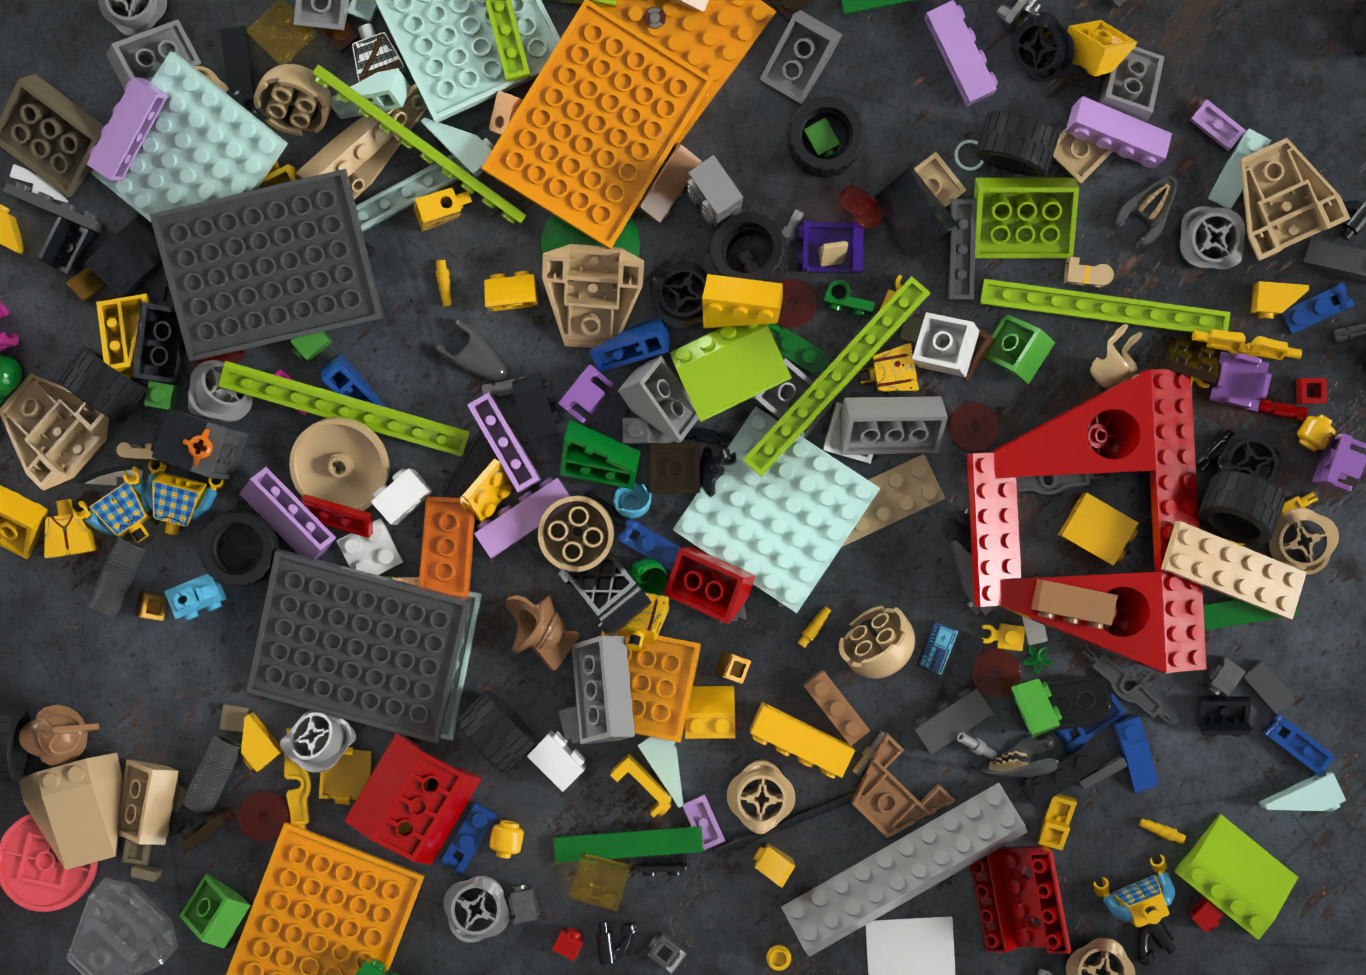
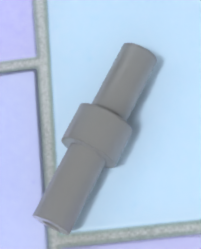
[782,209,804,247]
[852,731,885,777]
[957,732,998,760]

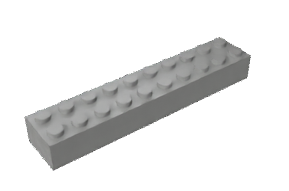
[781,783,1027,957]

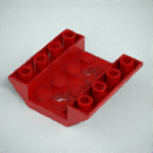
[345,733,482,865]
[970,845,1071,954]

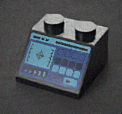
[916,620,984,686]

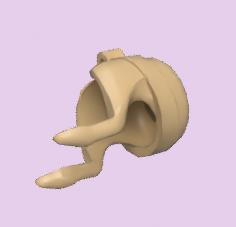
[1090,324,1142,389]

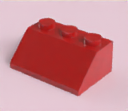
[664,547,756,624]

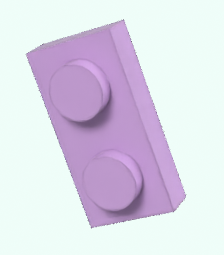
[1189,100,1246,151]
[683,794,725,850]

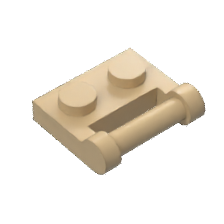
[116,442,158,460]

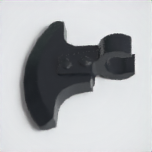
[700,447,737,497]

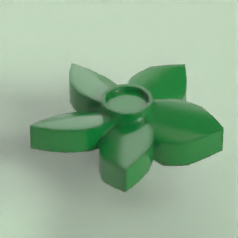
[1023,646,1053,675]

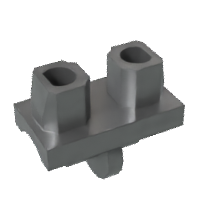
[997,0,1041,34]

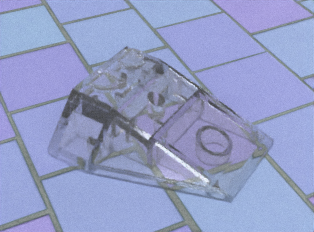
[66,878,178,975]

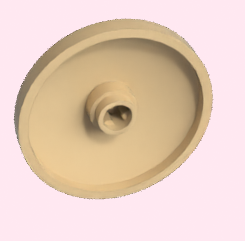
[289,417,390,511]

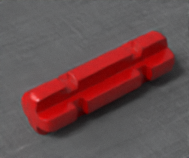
[1258,399,1308,421]

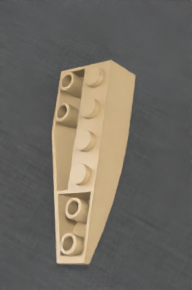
[296,84,427,199]

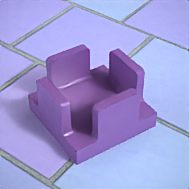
[1207,352,1272,412]
[558,364,614,424]
[1312,433,1366,492]

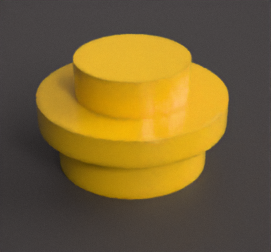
[766,945,791,971]

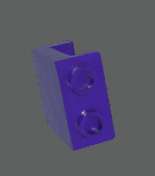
[797,220,864,274]

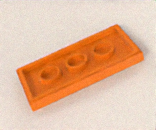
[419,496,475,599]

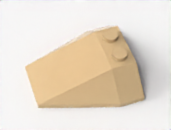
[1240,138,1351,261]
[542,244,644,348]
[0,373,109,490]
[19,753,123,870]

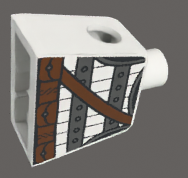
[352,23,407,82]

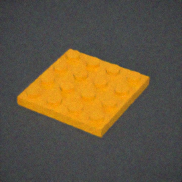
[601,631,701,743]

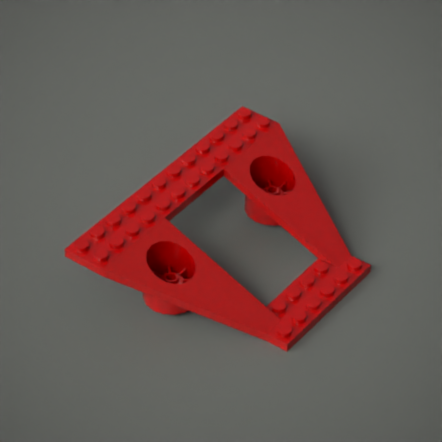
[967,369,1206,673]

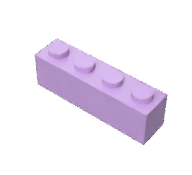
[924,0,998,107]
[87,77,169,181]
[1065,96,1172,169]
[468,392,541,492]
[240,467,336,559]
[474,477,574,558]

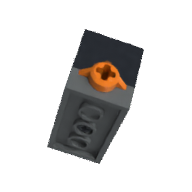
[151,409,249,480]

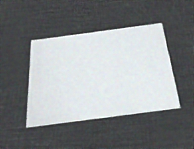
[866,916,955,975]

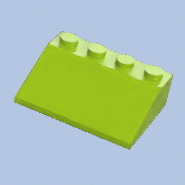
[974,178,1079,258]
[670,324,792,422]
[1173,814,1298,940]

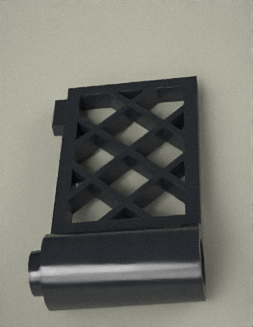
[558,551,652,635]

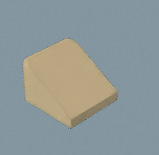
[817,241,848,267]

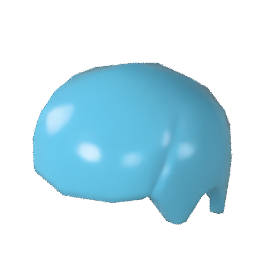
[613,483,652,519]

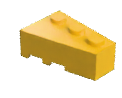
[702,274,783,328]
[96,294,152,379]

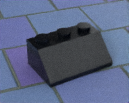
[131,302,183,384]

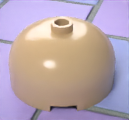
[254,64,331,136]
[538,496,614,572]
[839,605,915,679]

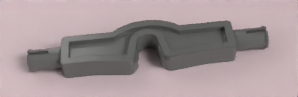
[1016,473,1105,495]
[1081,646,1174,726]

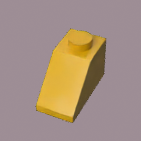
[0,204,26,255]
[1250,281,1309,319]
[241,712,283,772]
[753,843,795,887]

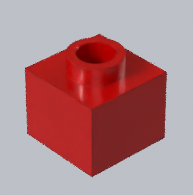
[1296,378,1327,404]
[1186,896,1224,933]
[552,927,585,961]

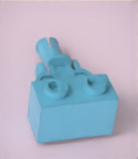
[164,574,227,621]

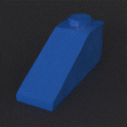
[590,317,670,372]
[321,353,387,407]
[1111,714,1159,793]

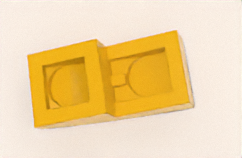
[1038,794,1077,850]

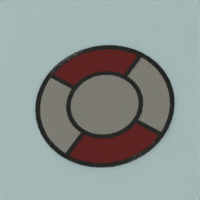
[644,7,666,28]

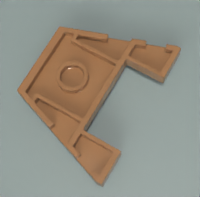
[851,733,956,838]

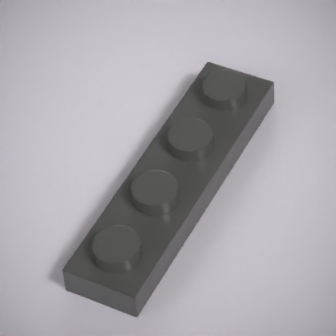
[3,182,105,234]
[947,199,977,300]

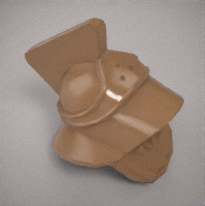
[505,595,579,671]
[19,705,100,766]

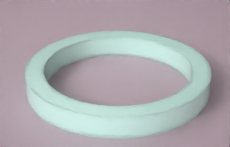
[954,140,984,171]

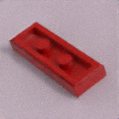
[301,494,373,538]

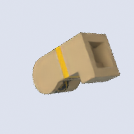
[1063,257,1114,288]

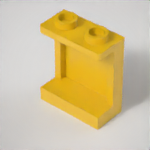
[1057,493,1138,566]
[610,752,672,818]

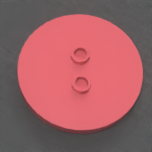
[0,814,98,912]

